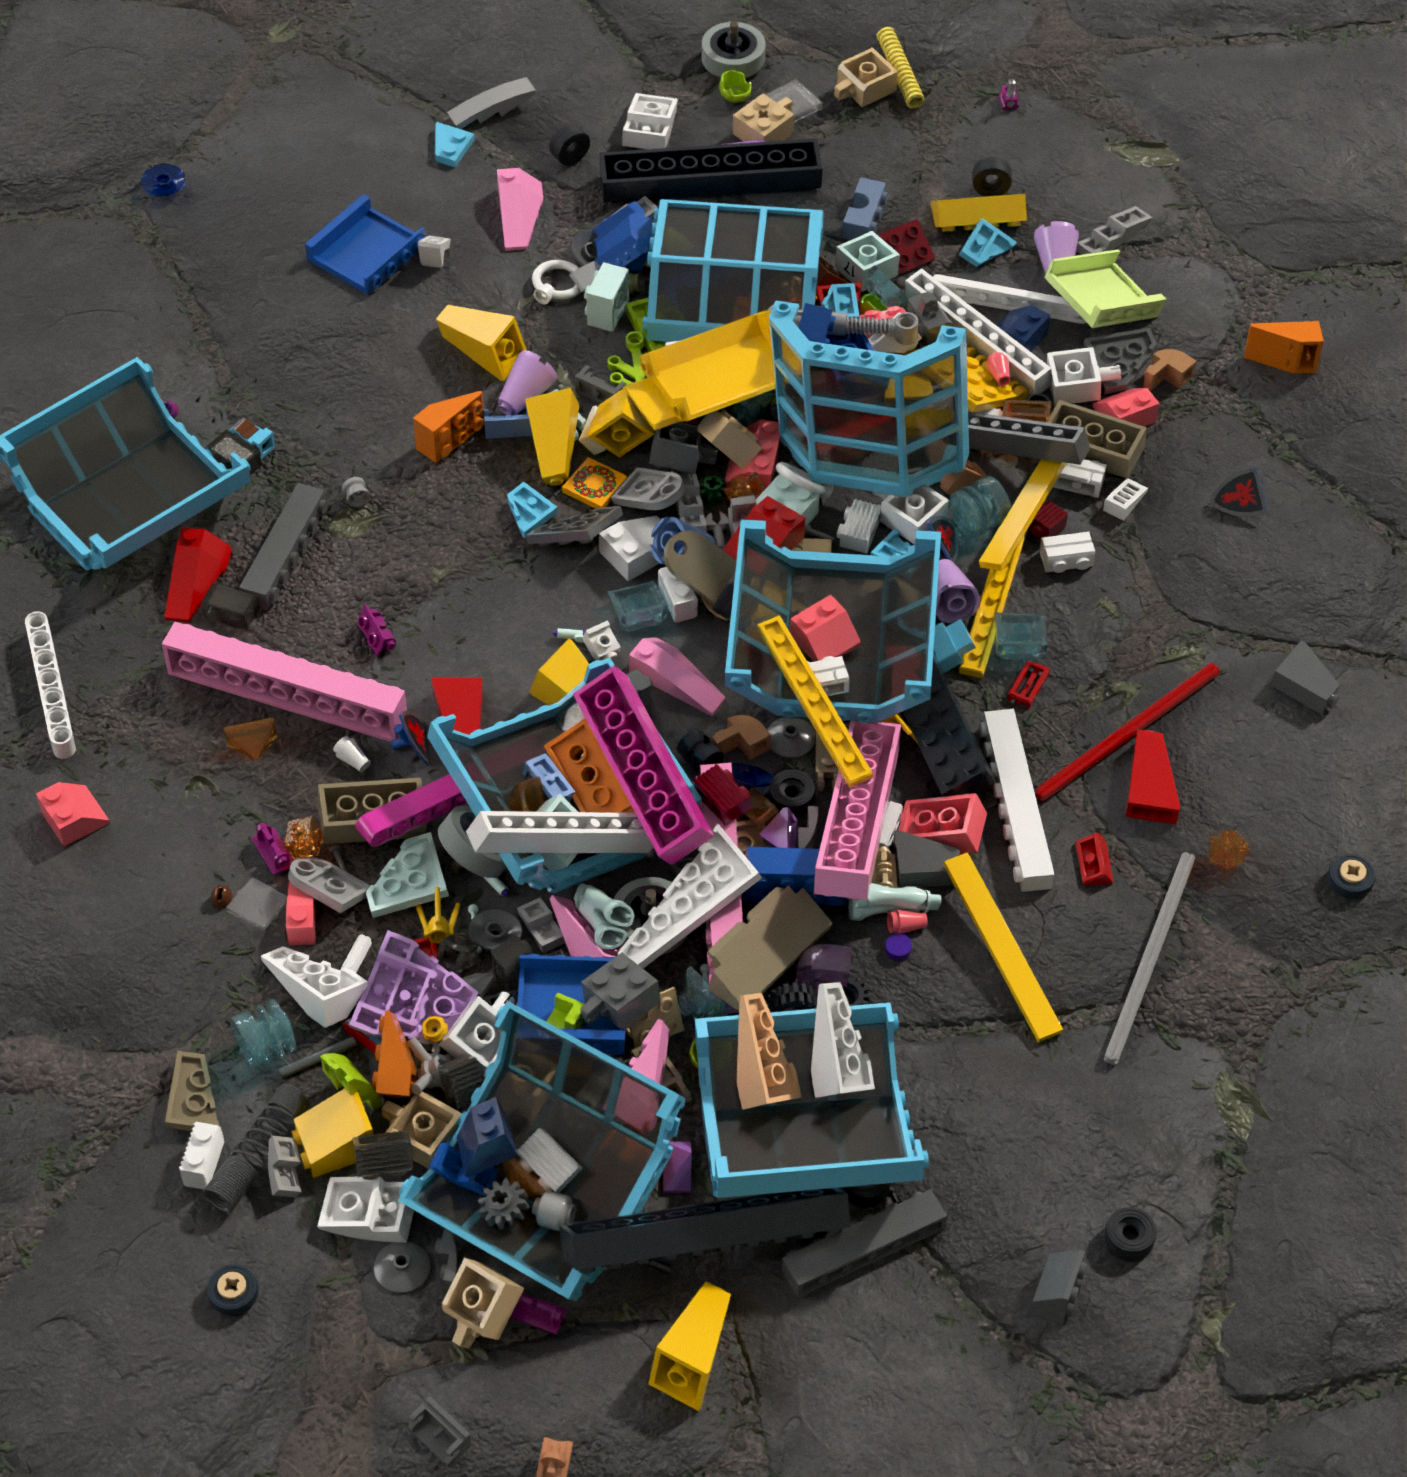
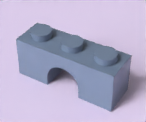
[842,177,888,240]

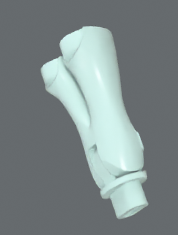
[848,883,941,921]
[574,884,634,949]

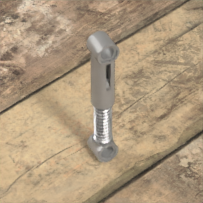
[768,305,919,345]

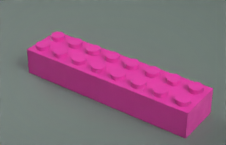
[573,665,714,865]

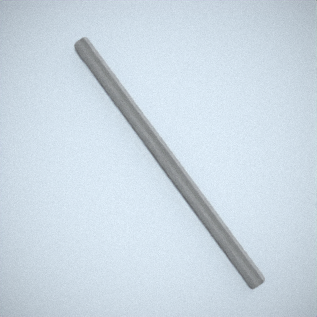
[1104,852,1195,1065]

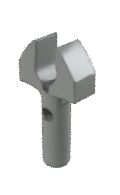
[705,512,729,549]

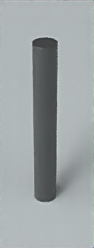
[278,1036,357,1079]

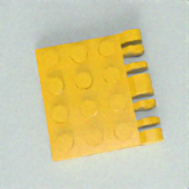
[921,341,1030,413]

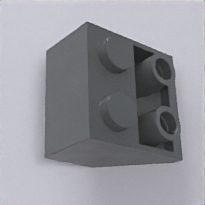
[1030,1250,1088,1326]

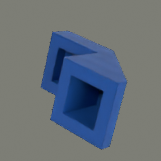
[429,1143,499,1196]

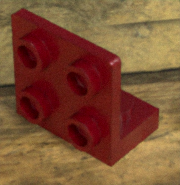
[878,219,935,275]

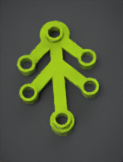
[607,331,647,386]

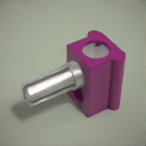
[998,79,1019,110]

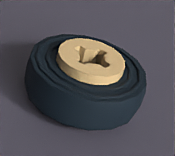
[1328,854,1376,899]
[207,1264,259,1316]

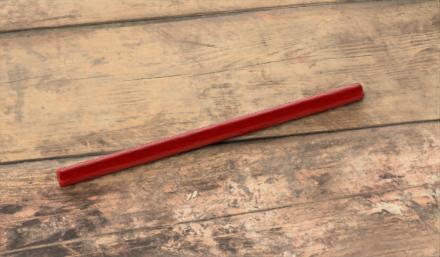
[1035,663,1220,802]

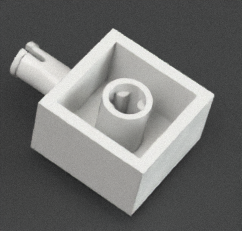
[1047,347,1121,406]
[872,485,949,545]
[438,992,516,1078]

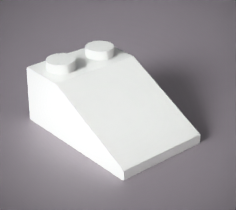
[599,516,661,581]

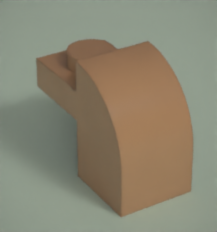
[1143,349,1197,391]
[712,715,771,760]

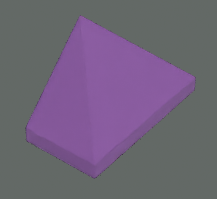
[759,807,798,848]
[663,1142,691,1193]

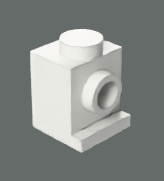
[583,620,621,661]

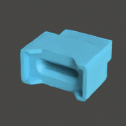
[925,619,976,673]

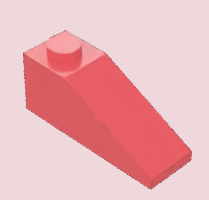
[286,881,316,946]

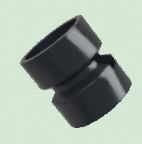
[677,729,724,775]

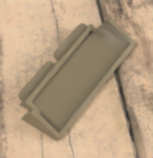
[708,885,832,1011]

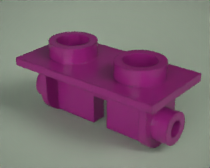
[358,604,396,657]
[251,823,294,876]
[510,1293,567,1335]

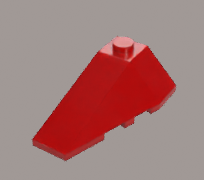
[164,527,232,623]

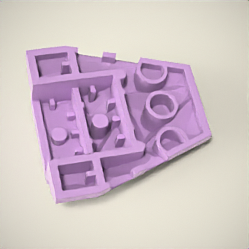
[349,930,478,1039]

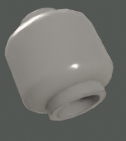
[532,1191,576,1231]

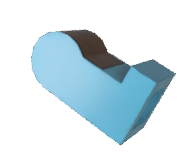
[229,418,275,460]

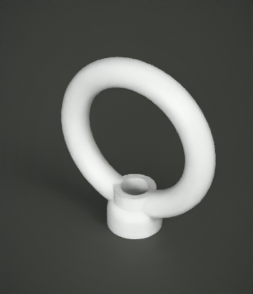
[532,260,581,305]
[776,462,834,499]

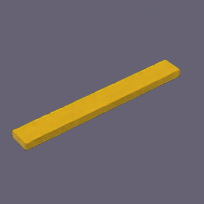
[979,459,1067,571]
[959,531,1027,679]
[757,615,873,788]
[943,852,1063,1042]

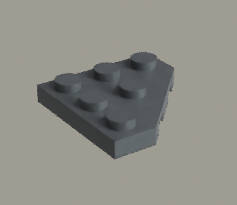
[1083,328,1157,394]
[526,506,623,546]

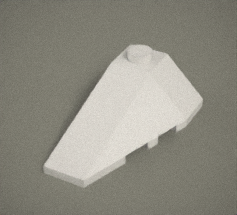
[261,947,368,1027]
[811,982,875,1098]

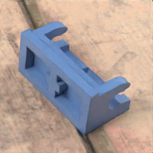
[484,407,532,439]
[522,753,575,803]

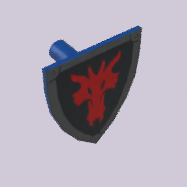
[1209,466,1268,517]
[927,516,959,562]
[391,711,430,766]

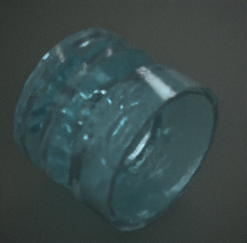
[949,476,1011,538]
[230,998,297,1069]

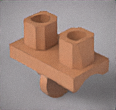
[536,1437,573,1477]

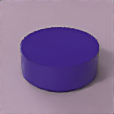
[885,933,912,961]

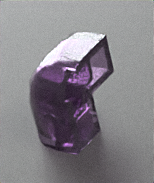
[794,944,853,997]

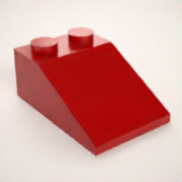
[723,496,806,577]

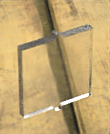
[226,877,287,931]

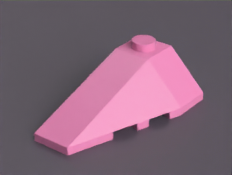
[497,168,544,251]
[629,638,726,716]
[550,895,623,958]
[604,1019,670,1136]

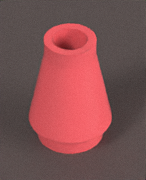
[986,352,1011,386]
[887,909,928,934]

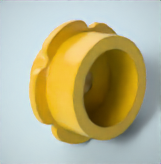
[422,1016,448,1042]

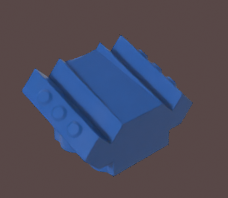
[593,201,655,274]

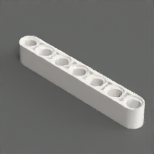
[25,612,76,759]

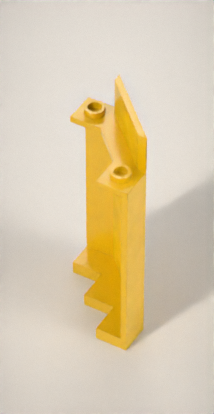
[623,310,812,430]

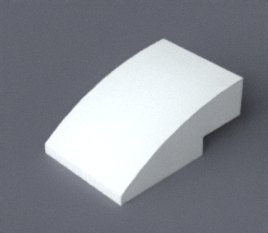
[622,93,678,149]
[317,1177,414,1243]

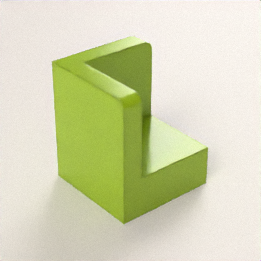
[546,993,585,1029]

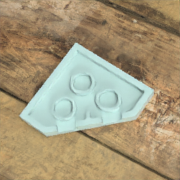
[366,832,449,918]

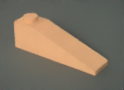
[737,993,802,1110]

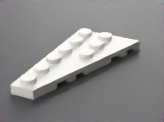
[618,824,762,968]

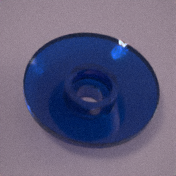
[141,163,185,196]
[731,763,773,791]

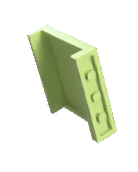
[1044,250,1167,328]

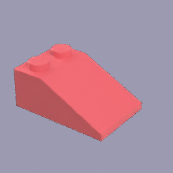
[898,793,987,854]

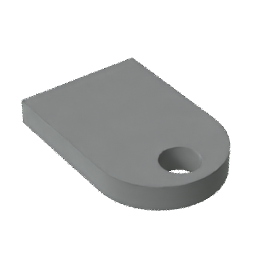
[610,468,685,510]
[288,857,370,913]

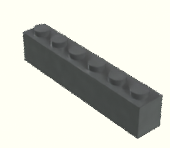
[949,411,1090,465]
[239,483,328,610]
[782,1189,947,1298]

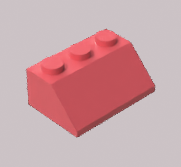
[725,420,782,493]

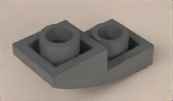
[435,1228,458,1293]

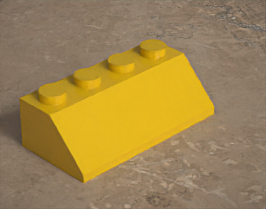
[930,194,1027,232]

